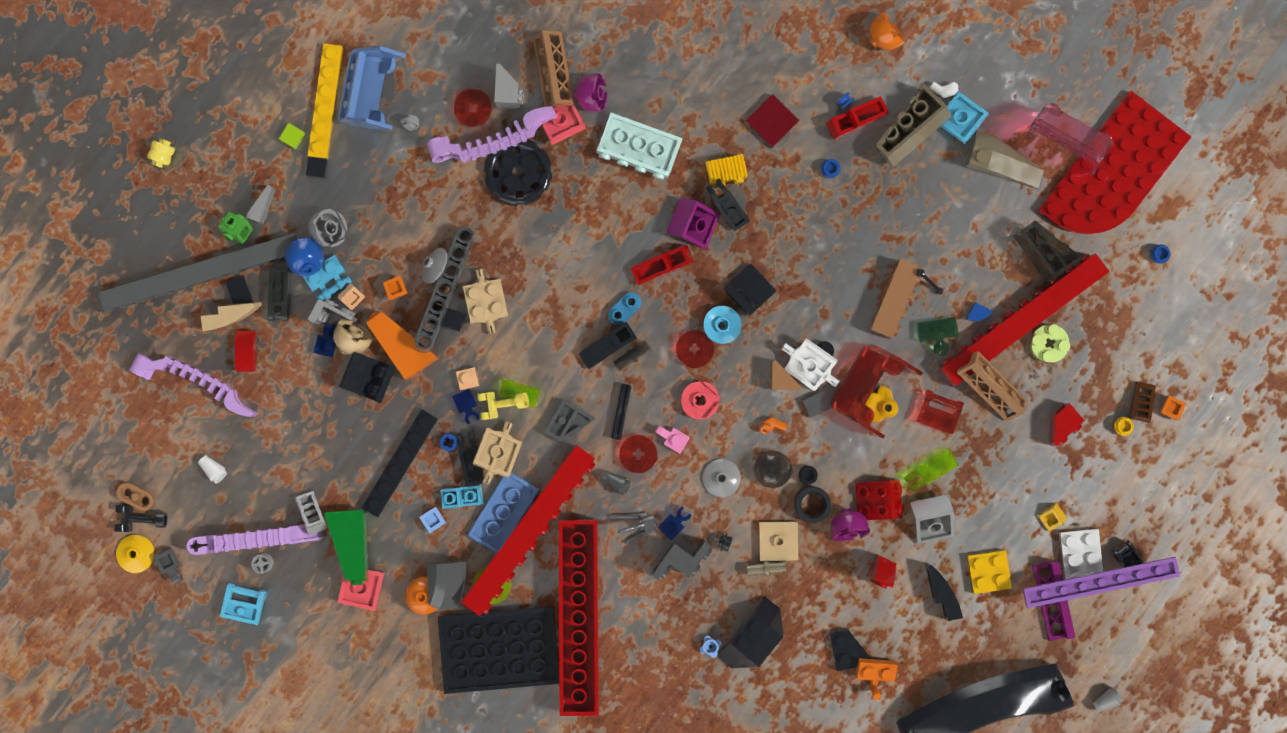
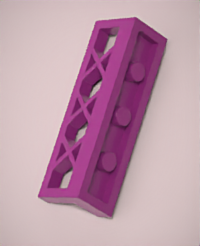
[1032,560,1076,641]

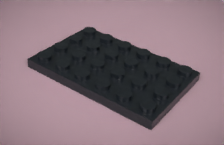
[438,606,559,694]

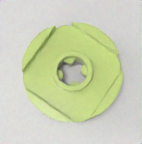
[1030,324,1070,362]

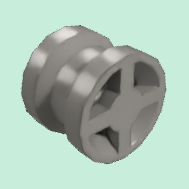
[251,553,274,573]

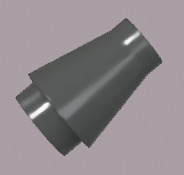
[602,470,631,496]

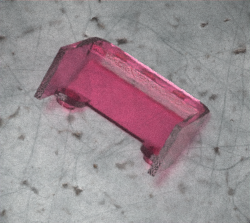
[1027,103,1113,176]

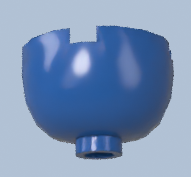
[285,238,324,277]

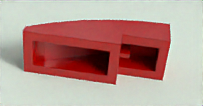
[826,96,889,140]
[631,245,694,285]

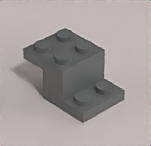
[652,539,712,580]

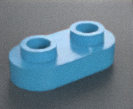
[608,293,641,325]

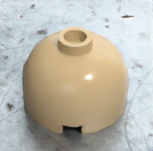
[333,319,373,355]

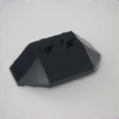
[717,596,784,668]

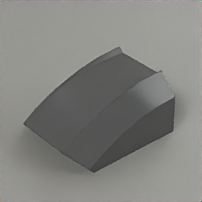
[427,560,467,610]

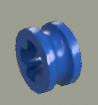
[836,92,855,110]
[440,434,458,451]

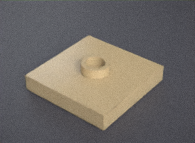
[759,521,798,561]

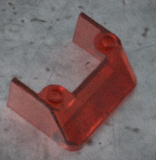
[831,344,923,439]

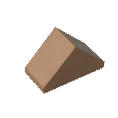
[771,360,802,390]

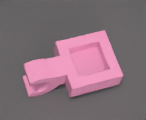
[655,426,690,454]

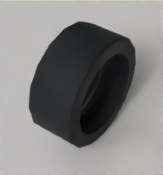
[794,486,831,523]

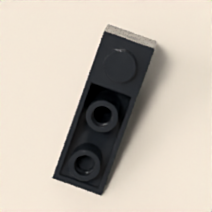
[578,322,637,370]

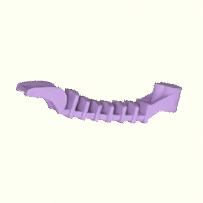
[427,106,557,163]
[129,353,257,417]
[187,524,323,555]

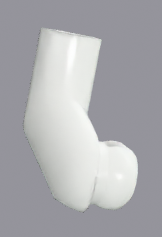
[929,82,959,98]

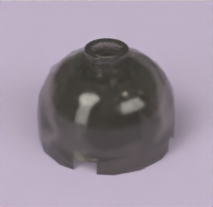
[754,450,792,489]

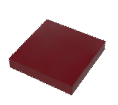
[745,94,800,148]

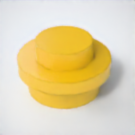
[1114,417,1134,436]

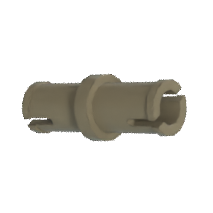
[747,561,786,577]

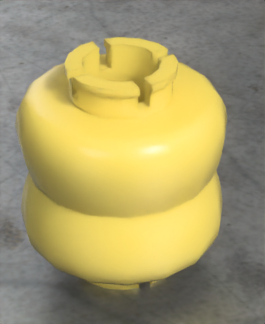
[147,138,175,168]

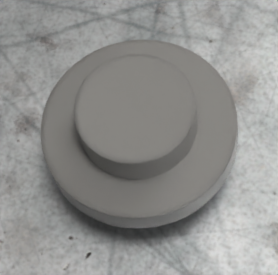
[400,114,419,131]

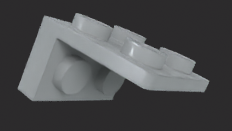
[308,298,358,325]

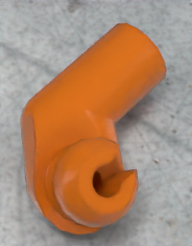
[759,417,788,434]

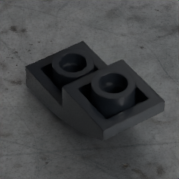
[423,303,467,332]

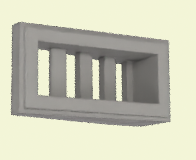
[245,185,276,224]
[295,491,327,535]

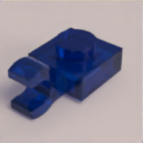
[314,322,337,358]

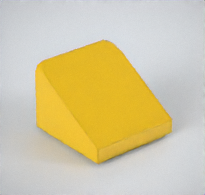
[1038,503,1067,532]

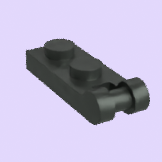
[268,267,290,321]

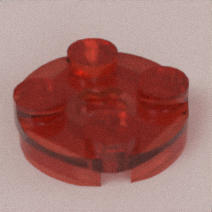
[454,89,492,128]
[676,330,714,368]
[619,435,658,473]

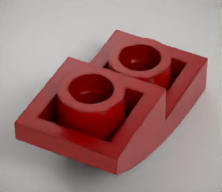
[235,330,257,372]

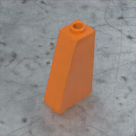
[366,311,439,380]

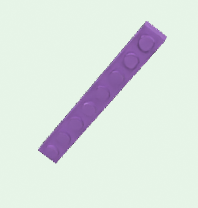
[1022,557,1180,608]

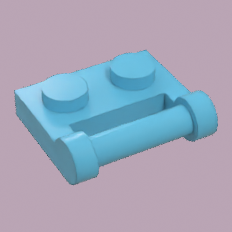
[220,582,267,625]

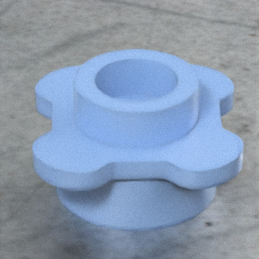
[700,635,722,658]

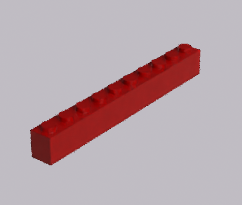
[939,253,1110,387]
[461,445,596,616]

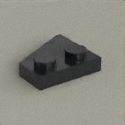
[829,629,871,671]

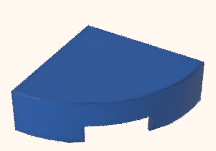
[966,302,993,321]

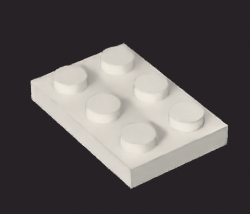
[1059,529,1103,580]

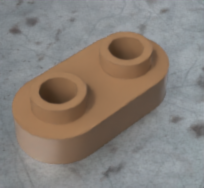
[117,483,155,511]

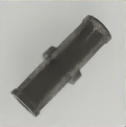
[613,340,651,372]

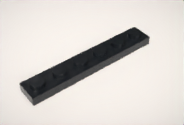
[362,409,438,517]

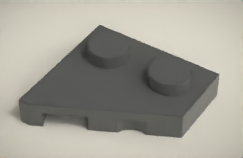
[544,399,595,442]

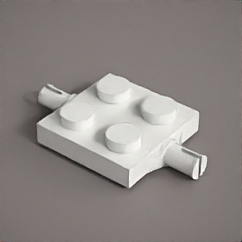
[781,338,840,391]

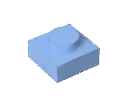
[419,507,447,533]

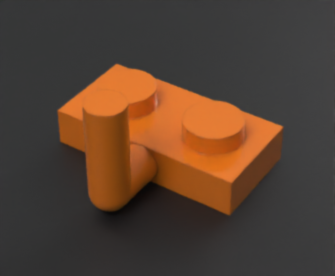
[856,658,898,700]

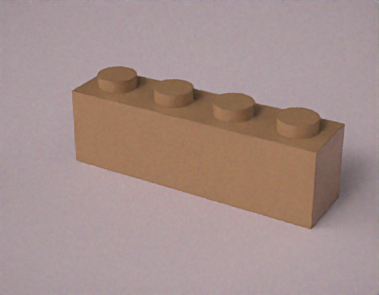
[869,258,922,339]

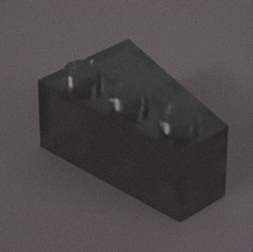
[1013,221,1084,282]

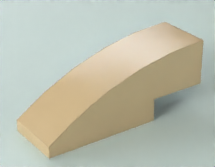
[201,302,262,331]

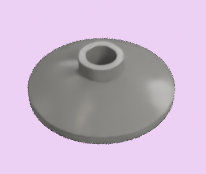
[422,248,448,284]
[702,459,741,497]

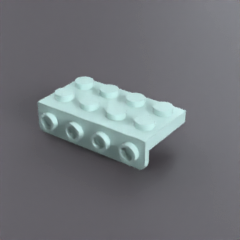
[596,113,683,180]

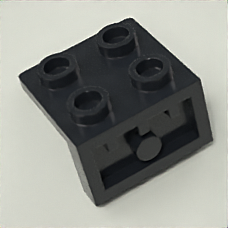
[723,264,776,317]
[339,352,395,403]

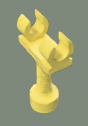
[477,392,529,420]

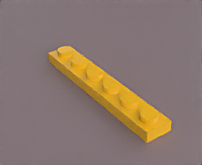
[308,43,343,159]

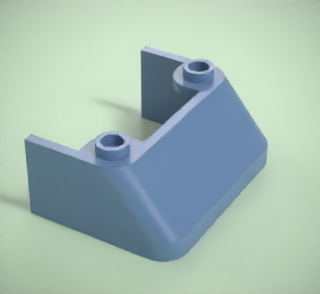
[338,46,406,130]

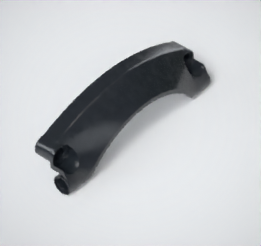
[896,664,1074,733]

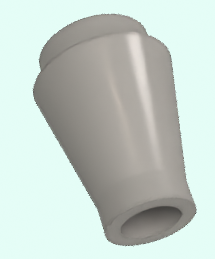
[1093,688,1123,712]

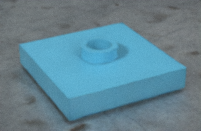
[940,91,989,144]

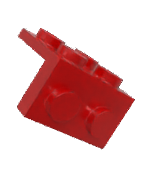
[855,479,904,520]

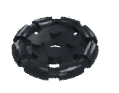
[484,139,553,206]

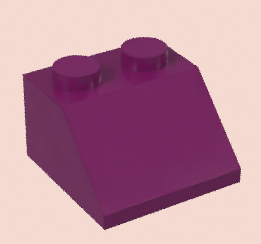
[666,197,721,249]

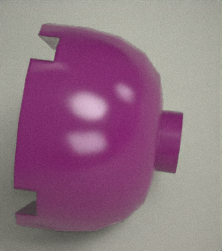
[574,74,608,112]
[831,508,870,542]

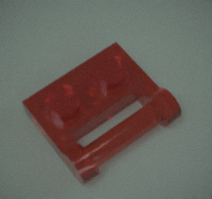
[916,389,964,435]

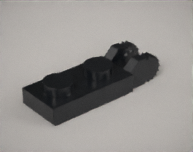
[706,178,750,232]
[457,430,484,487]

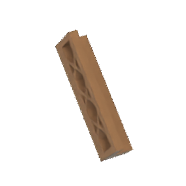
[532,30,574,108]
[957,351,1028,422]

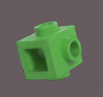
[218,212,253,245]

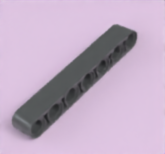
[415,226,474,353]

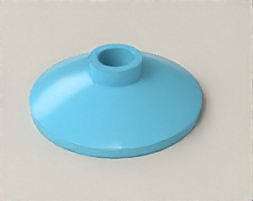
[703,306,742,344]

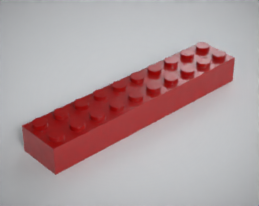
[559,519,599,716]

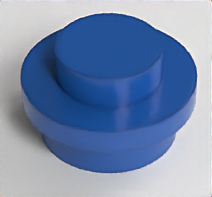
[821,159,840,178]
[1151,244,1170,264]

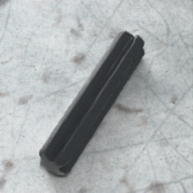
[611,384,631,440]

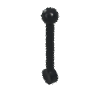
[916,269,943,295]

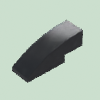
[925,564,963,621]

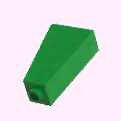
[325,510,368,586]

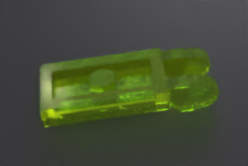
[904,449,959,491]

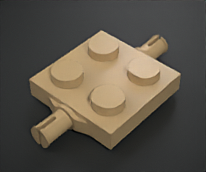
[463,269,508,334]
[472,421,522,484]

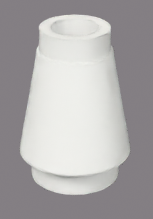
[198,455,227,483]

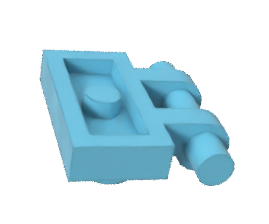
[304,255,352,301]

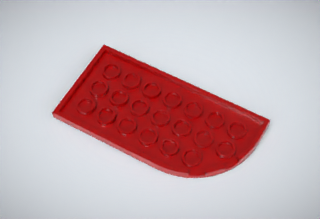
[1037,90,1191,235]

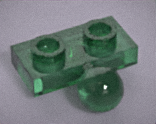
[917,317,959,356]

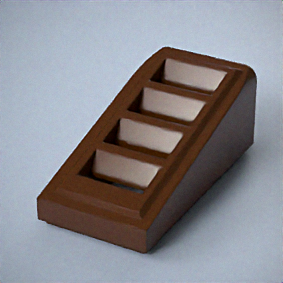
[1129,381,1156,423]

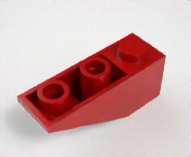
[867,554,897,589]

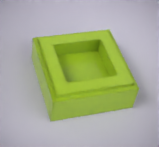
[279,123,306,149]

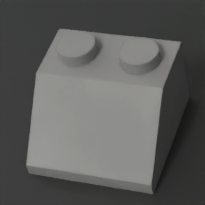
[494,64,524,110]
[910,494,955,544]

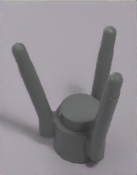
[608,512,656,544]

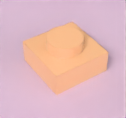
[337,283,365,310]
[456,367,480,390]

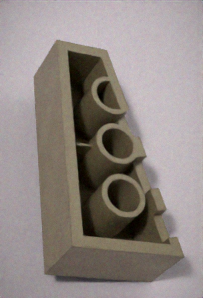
[876,83,952,167]

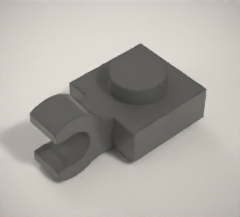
[154,549,183,584]

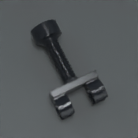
[114,505,168,532]

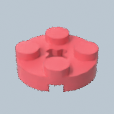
[681,381,719,420]

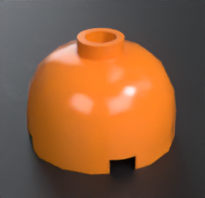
[869,12,905,51]
[405,576,437,615]

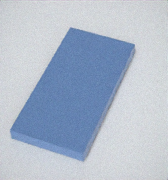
[467,472,540,554]

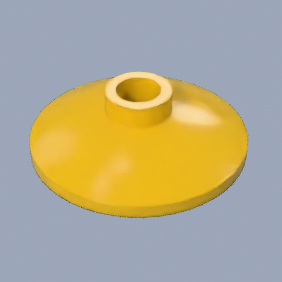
[116,534,155,573]

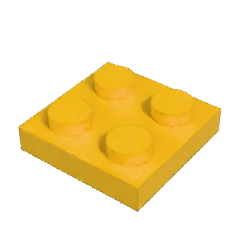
[967,550,1012,594]

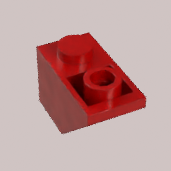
[1050,403,1085,446]

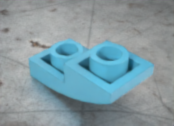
[440,485,484,509]

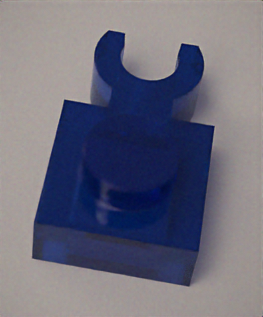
[452,389,480,425]
[657,506,691,541]

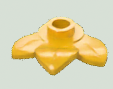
[862,385,899,422]

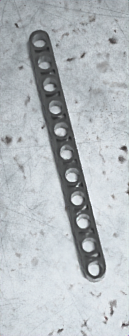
[96,234,297,313]

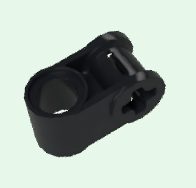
[1111,540,1144,567]

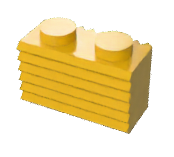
[705,154,748,189]

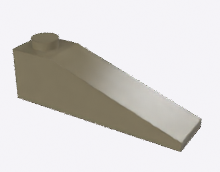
[965,130,1044,189]

